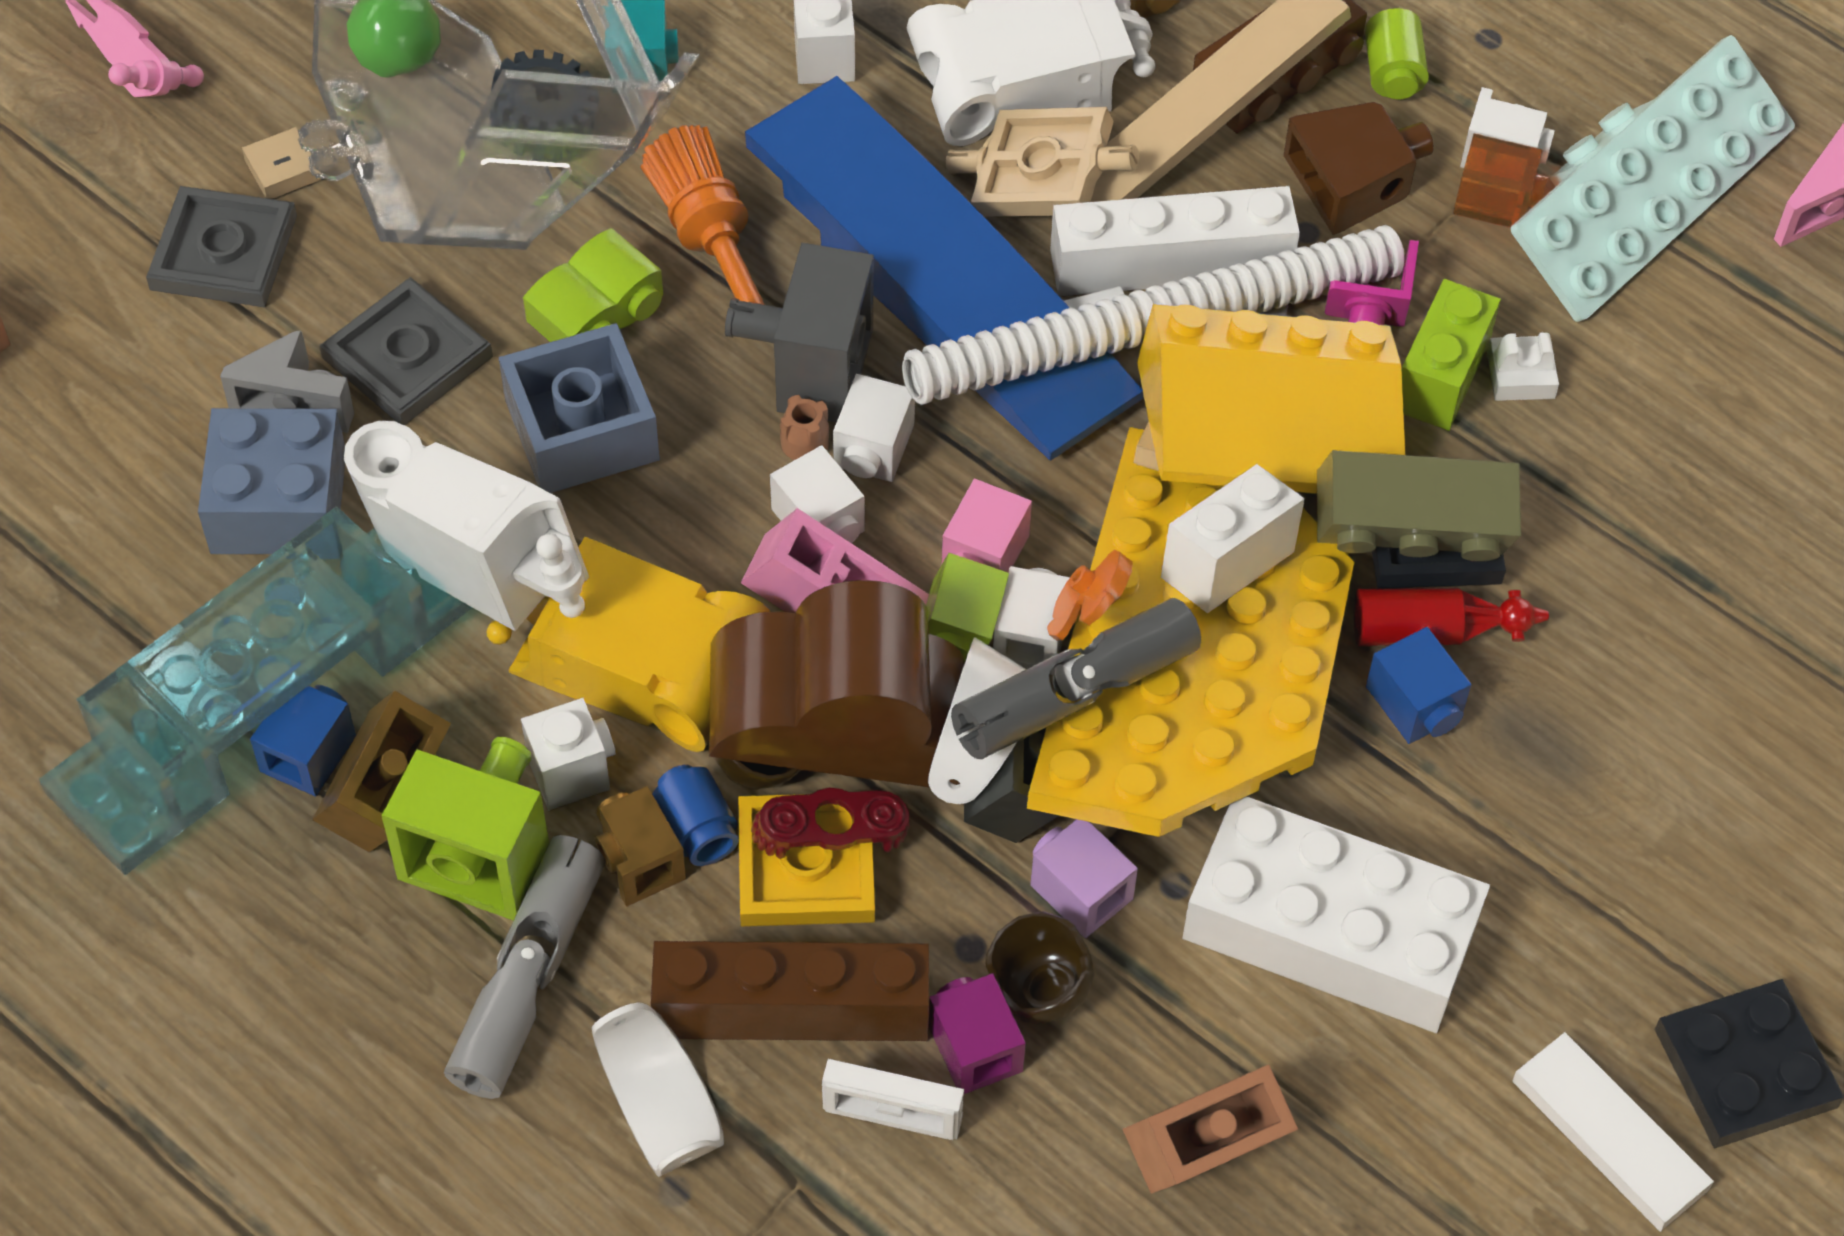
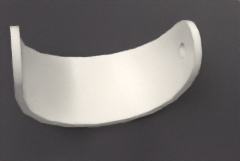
[928,637,1026,804]
[592,1002,724,1177]

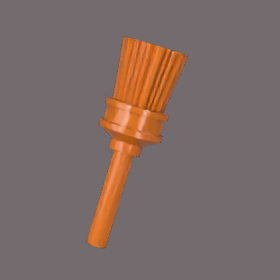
[640,125,765,305]

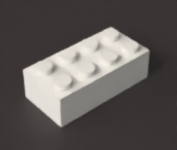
[1182,796,1490,1034]

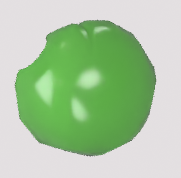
[346,0,441,78]

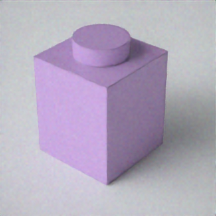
[1031,819,1138,939]

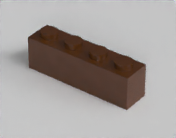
[651,941,929,1041]

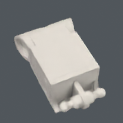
[907,0,1155,146]
[344,421,589,631]

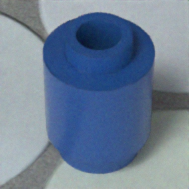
[652,765,739,866]

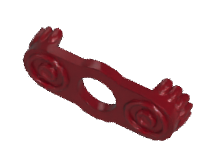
[751,787,909,859]

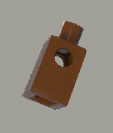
[1283,102,1434,235]

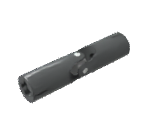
[951,598,1201,759]

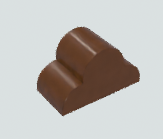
[709,580,965,788]

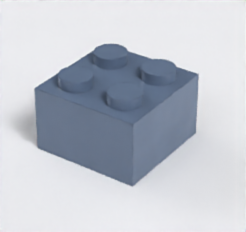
[499,323,660,493]
[198,408,345,555]

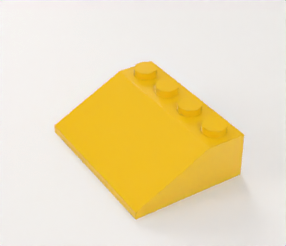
[1137,304,1405,493]

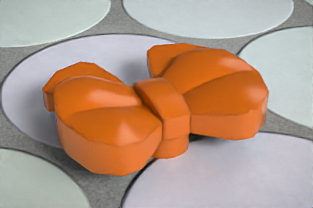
[1047,550,1133,641]

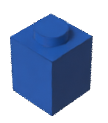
[1366,627,1472,744]
[250,678,356,797]

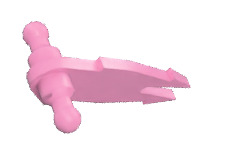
[65,0,204,98]

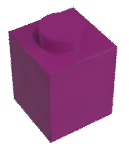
[928,973,1026,1094]

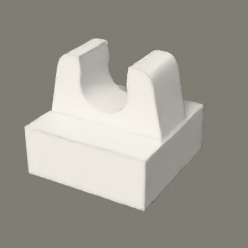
[1487,333,1559,401]

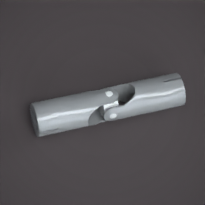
[444,835,606,1099]

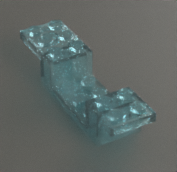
[39,506,473,876]

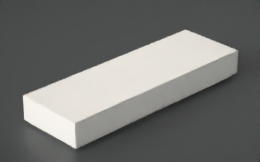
[1512,1032,1714,1232]

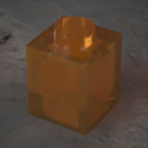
[1453,133,1548,228]

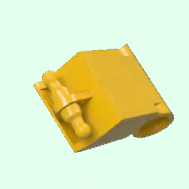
[486,537,770,752]

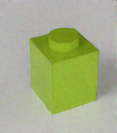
[926,553,1009,661]

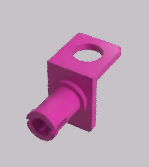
[1325,240,1419,327]

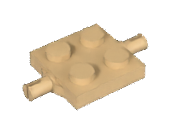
[946,107,1139,217]

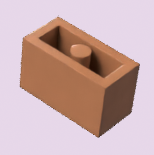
[1122,1064,1298,1194]

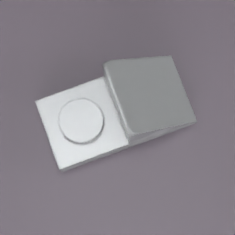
[220,331,355,433]

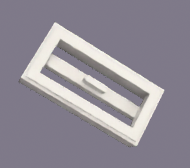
[822,1059,964,1140]

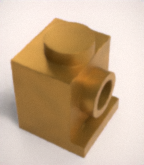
[595,786,686,907]

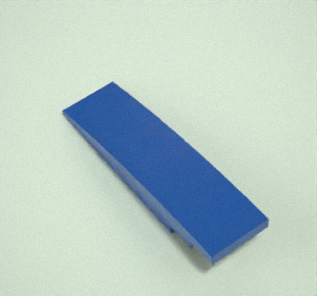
[745,76,1143,461]

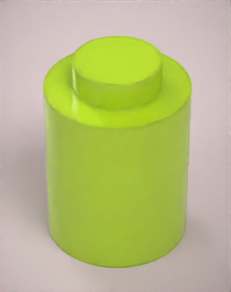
[1365,8,1429,100]

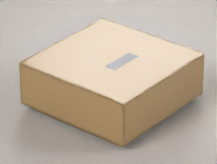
[242,127,321,199]

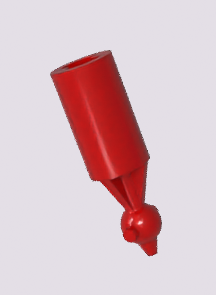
[1354,588,1549,646]

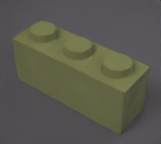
[1317,450,1521,561]

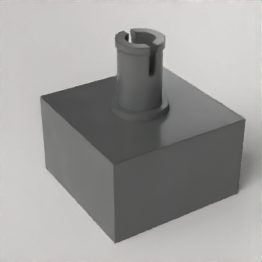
[725,242,874,422]

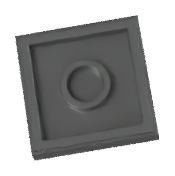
[146,186,297,307]
[319,277,493,425]

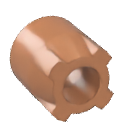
[780,395,829,460]

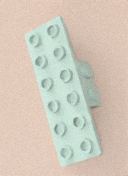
[1511,35,1795,322]

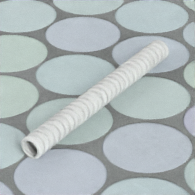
[902,225,1405,405]

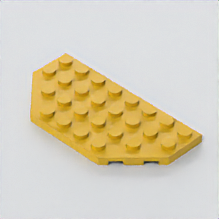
[1027,427,1354,837]

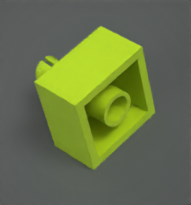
[381,737,549,920]

